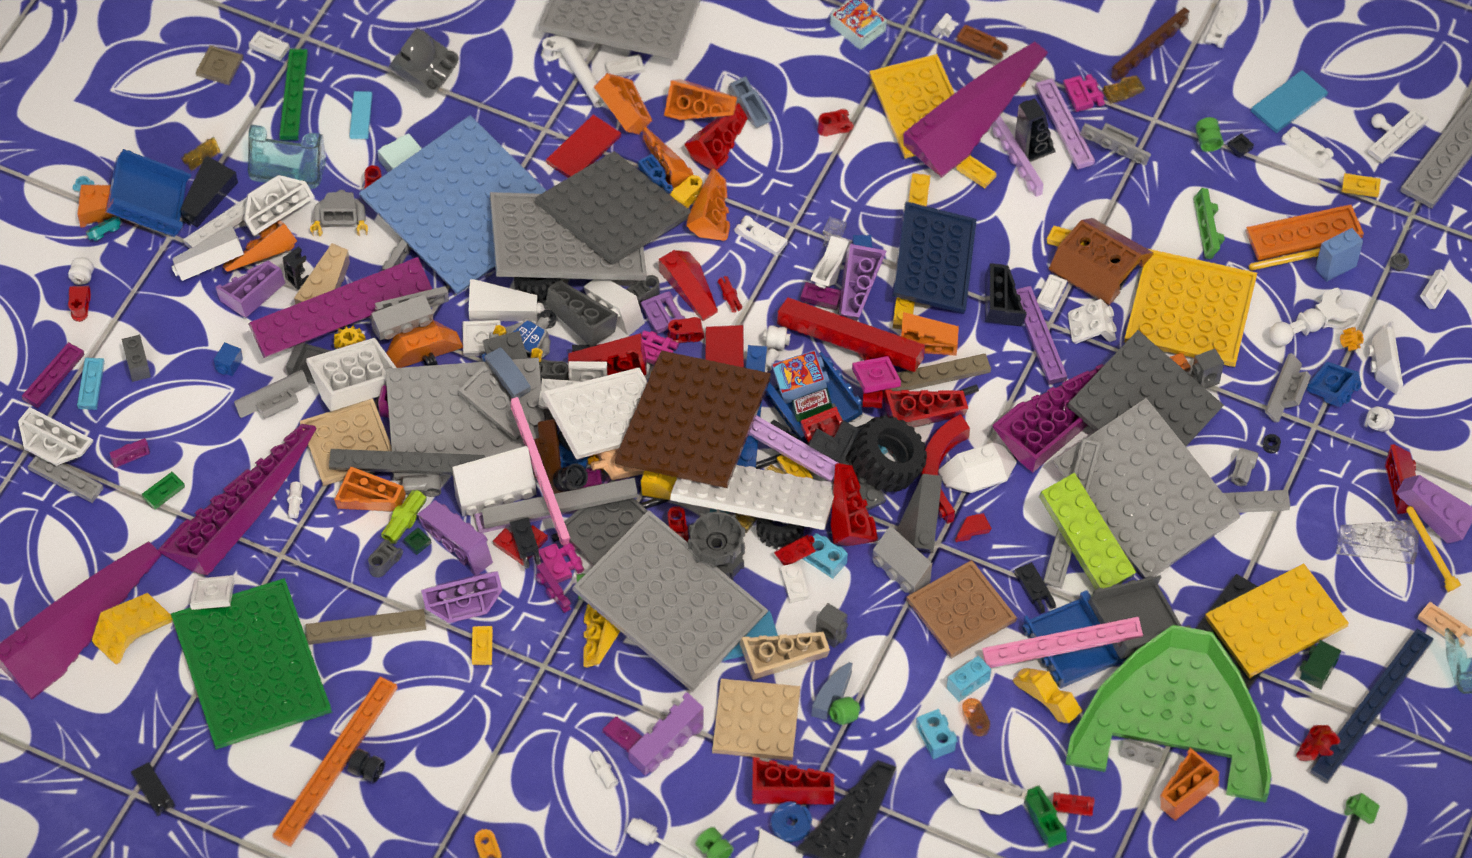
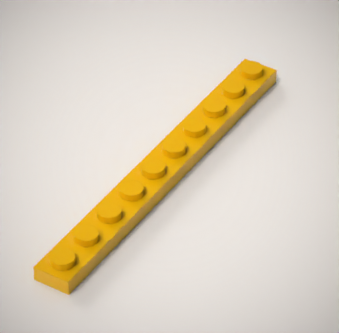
[893,173,931,329]

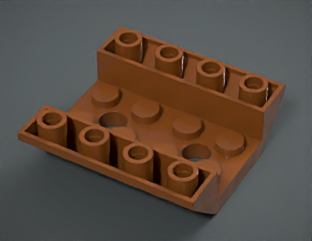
[1049,218,1154,306]

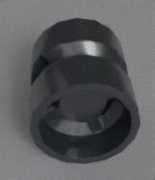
[553,463,588,492]
[347,748,385,784]

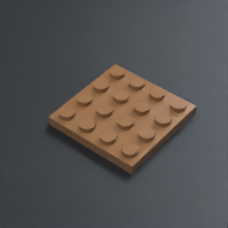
[907,560,1017,659]

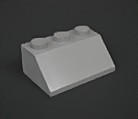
[371,294,433,340]
[872,526,932,594]

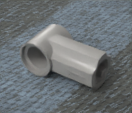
[1231,447,1259,487]
[403,473,441,497]

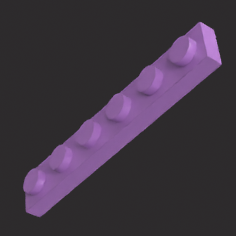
[1016,286,1067,385]

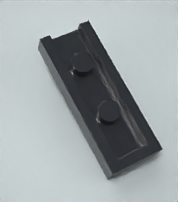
[131,762,175,817]

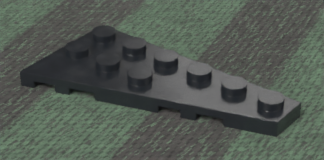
[796,760,896,858]

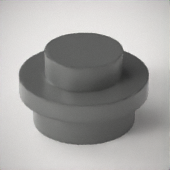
[1390,253,1409,271]

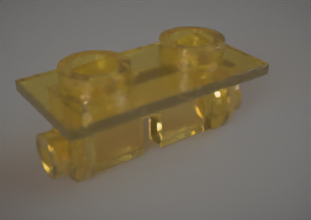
[181,137,221,171]

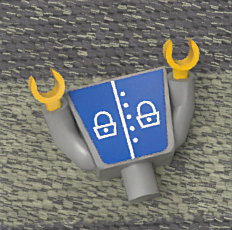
[493,317,551,362]

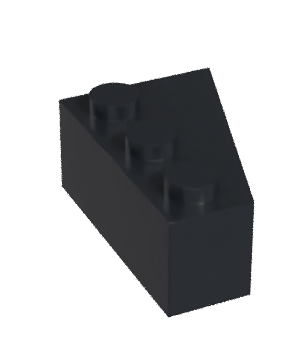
[985,263,1027,327]

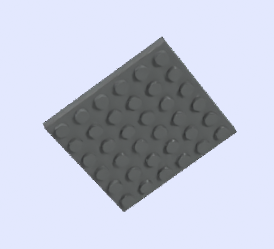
[535,151,691,265]
[1067,330,1224,447]

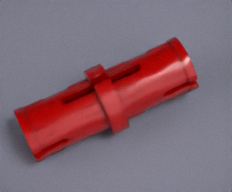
[718,276,743,313]

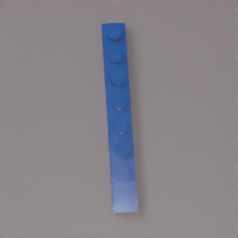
[737,345,767,468]

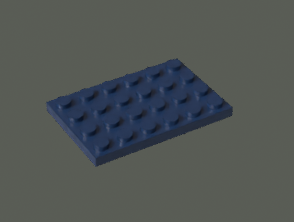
[892,201,977,314]

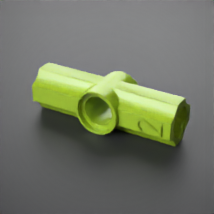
[381,490,427,544]

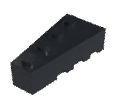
[1015,98,1056,162]

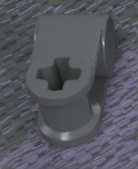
[626,275,660,308]
[539,359,569,383]
[368,539,403,578]

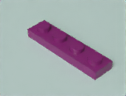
[22,342,85,408]

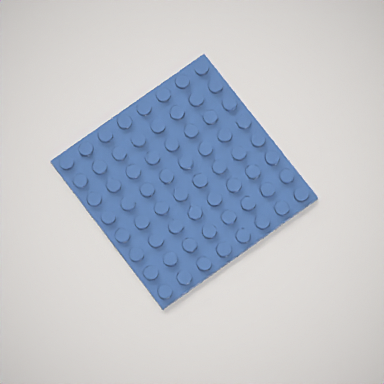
[359,115,546,294]

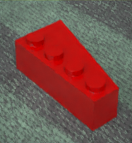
[568,333,647,376]

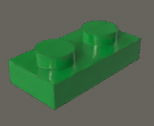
[142,472,185,510]

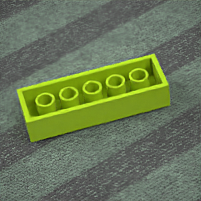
[1039,472,1136,590]

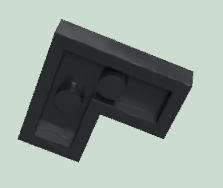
[807,420,860,463]

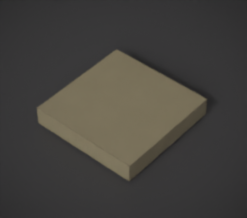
[196,45,244,85]

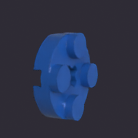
[771,802,812,843]

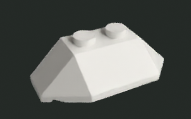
[244,175,315,236]
[1368,321,1403,395]
[18,407,93,466]
[938,442,1017,493]
[945,768,1028,815]

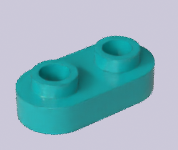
[86,216,122,241]

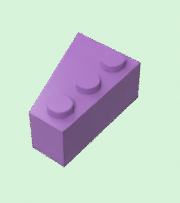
[215,261,285,318]

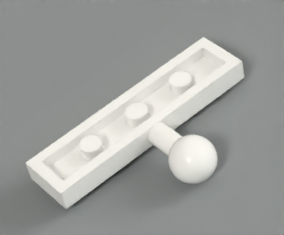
[1368,108,1429,164]

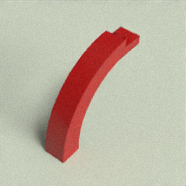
[921,414,970,524]

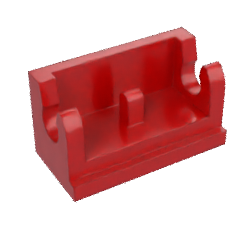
[801,407,842,442]

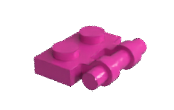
[1063,74,1105,112]
[642,330,679,365]
[539,543,584,583]

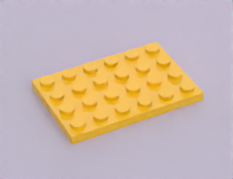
[869,54,954,158]
[1205,564,1349,678]

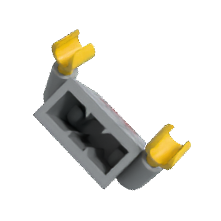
[310,190,368,236]

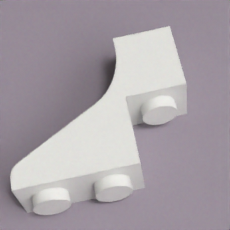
[811,235,852,288]

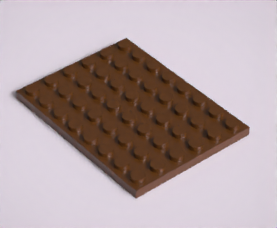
[615,350,771,488]

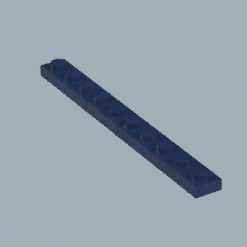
[1311,628,1434,784]

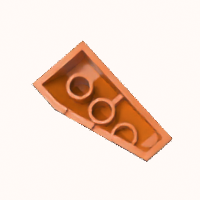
[664,79,737,120]
[643,127,693,189]
[686,168,730,241]
[222,220,297,272]

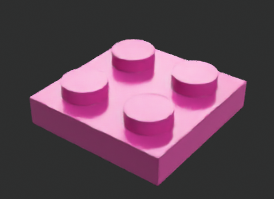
[852,356,901,393]

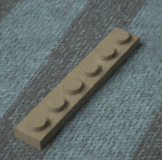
[883,353,991,393]
[306,609,426,645]

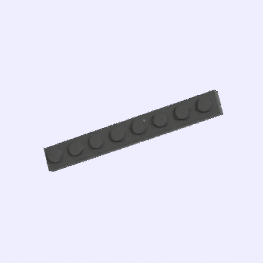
[329,449,485,475]

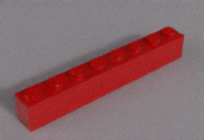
[777,297,925,372]

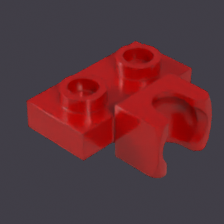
[1296,725,1340,761]

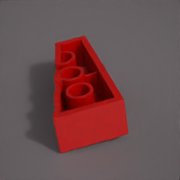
[882,390,968,427]
[752,756,834,804]

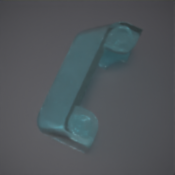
[248,124,326,189]

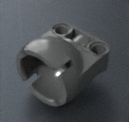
[388,28,459,98]

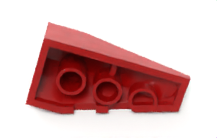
[684,103,748,171]
[659,250,718,321]
[831,463,878,546]

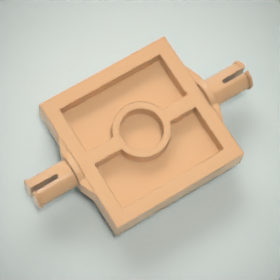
[591,448,644,480]

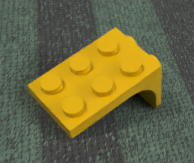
[92,593,172,664]

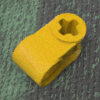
[670,175,702,208]

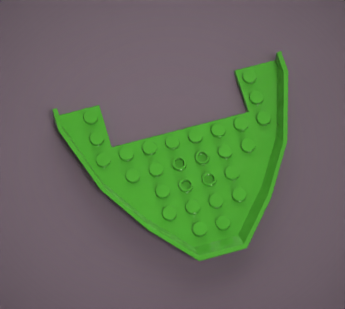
[1065,625,1272,803]

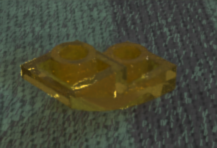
[1102,75,1145,104]

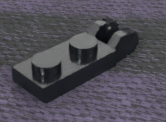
[510,517,541,569]
[1014,562,1056,614]

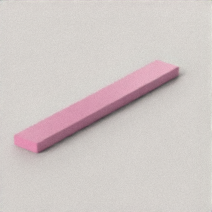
[510,397,570,546]
[982,617,1143,668]

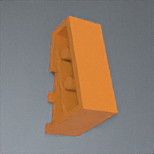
[78,185,121,228]
[901,312,959,356]

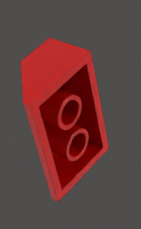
[1385,444,1416,514]

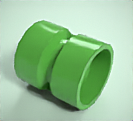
[1195,117,1224,152]
[695,827,734,858]

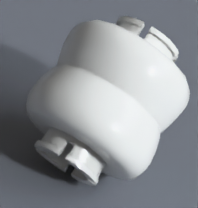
[68,257,94,285]
[763,325,790,350]
[1366,406,1395,432]

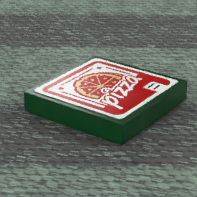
[792,387,833,422]

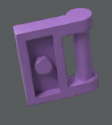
[640,292,686,334]

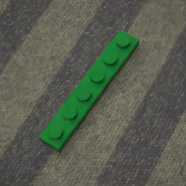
[280,49,308,140]

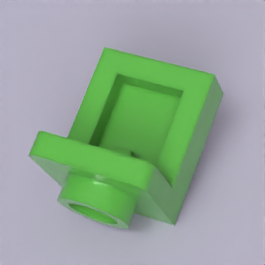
[1344,793,1380,824]

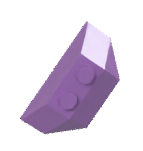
[421,571,502,623]

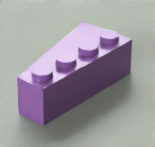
[838,244,887,321]
[1396,475,1472,544]
[418,500,493,575]
[628,692,704,776]

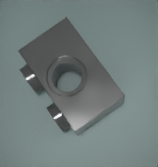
[121,335,151,382]
[1190,349,1224,389]
[816,603,848,648]

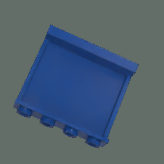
[106,149,191,237]
[765,352,863,444]
[1022,590,1124,689]

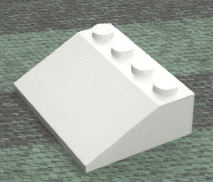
[306,338,396,411]
[452,446,536,516]

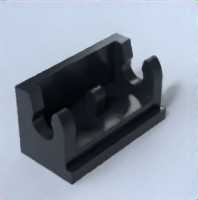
[283,246,309,290]

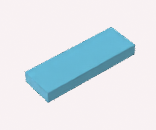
[350,91,372,139]
[77,358,105,410]

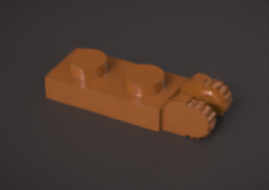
[957,24,1009,60]

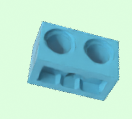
[802,533,848,579]
[947,655,991,702]
[916,709,957,759]

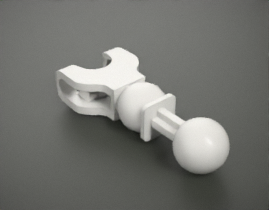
[1269,288,1360,346]

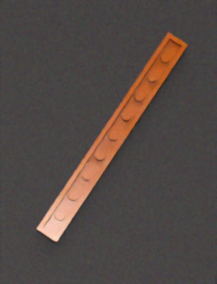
[273,677,398,847]

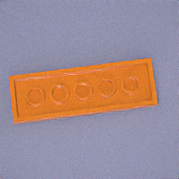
[1246,204,1364,261]

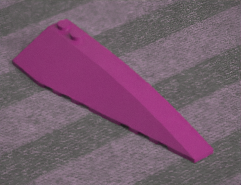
[904,42,1048,178]
[992,364,1104,472]
[158,424,317,575]
[0,541,161,700]

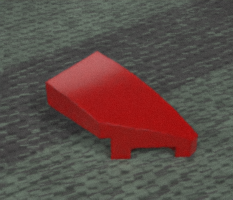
[955,513,992,542]

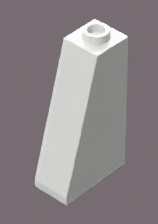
[172,226,244,281]
[469,279,541,321]

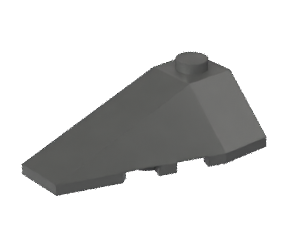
[897,474,942,553]

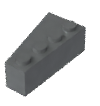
[546,280,618,347]

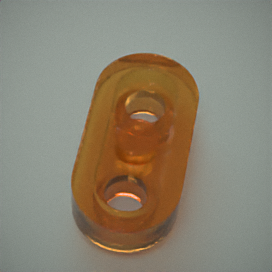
[962,698,990,736]

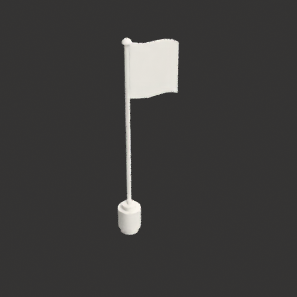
[627,818,803,858]

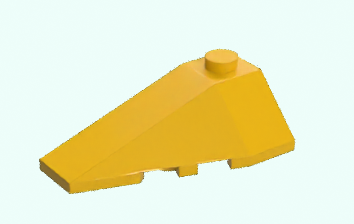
[583,604,620,668]

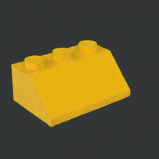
[641,471,677,500]

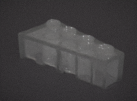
[1336,520,1419,564]

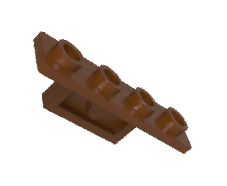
[532,419,562,494]

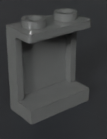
[286,342,340,384]

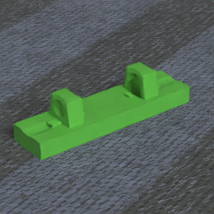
[1193,188,1225,259]

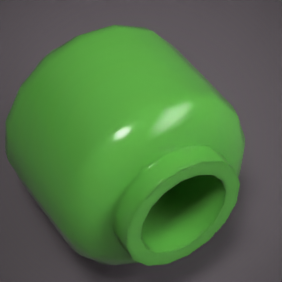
[829,696,860,725]

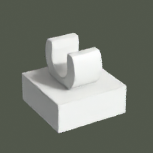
[931,13,955,37]

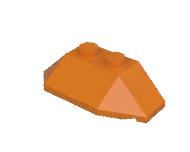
[386,320,463,368]

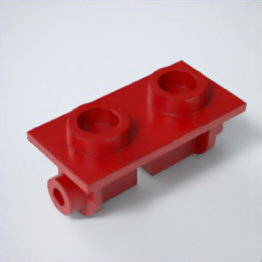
[774,535,816,565]
[1052,792,1095,816]

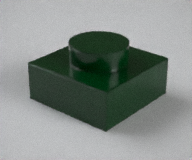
[403,528,431,555]

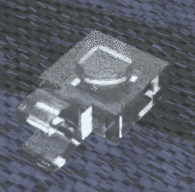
[823,217,847,247]

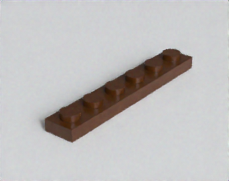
[1111,7,1189,81]

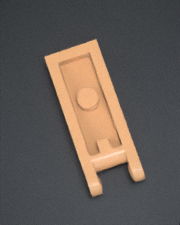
[1418,602,1472,647]

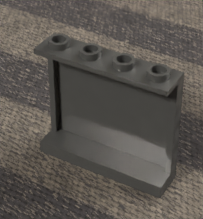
[1088,575,1191,659]

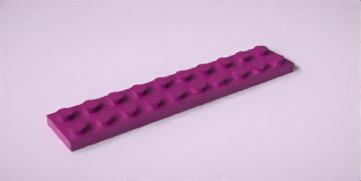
[248,257,432,358]

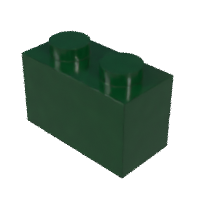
[1299,640,1342,690]

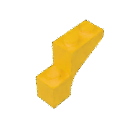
[1013,668,1082,724]

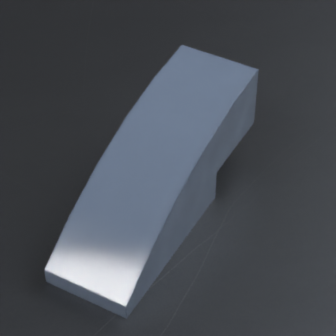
[728,76,772,128]
[484,347,531,399]
[811,662,853,721]

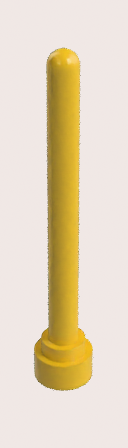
[1248,248,1320,271]
[1406,506,1461,593]

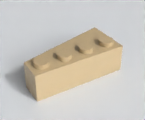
[294,243,350,304]
[740,632,830,680]

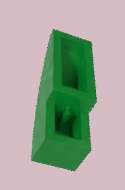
[1024,785,1067,848]

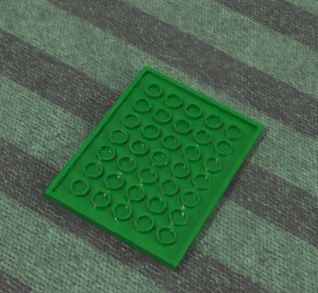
[171,578,332,749]

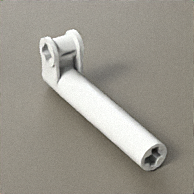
[541,35,605,108]

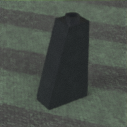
[181,156,238,228]

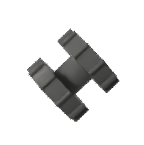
[688,509,745,580]

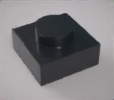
[1227,133,1254,158]

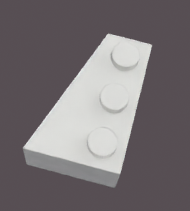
[584,279,645,336]

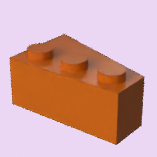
[594,73,653,135]
[334,466,406,511]
[1160,748,1219,821]

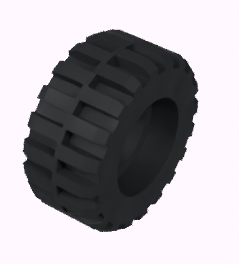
[850,416,927,492]

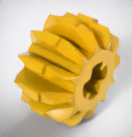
[334,325,366,349]

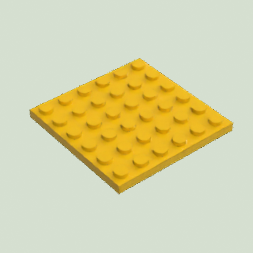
[1124,249,1257,367]

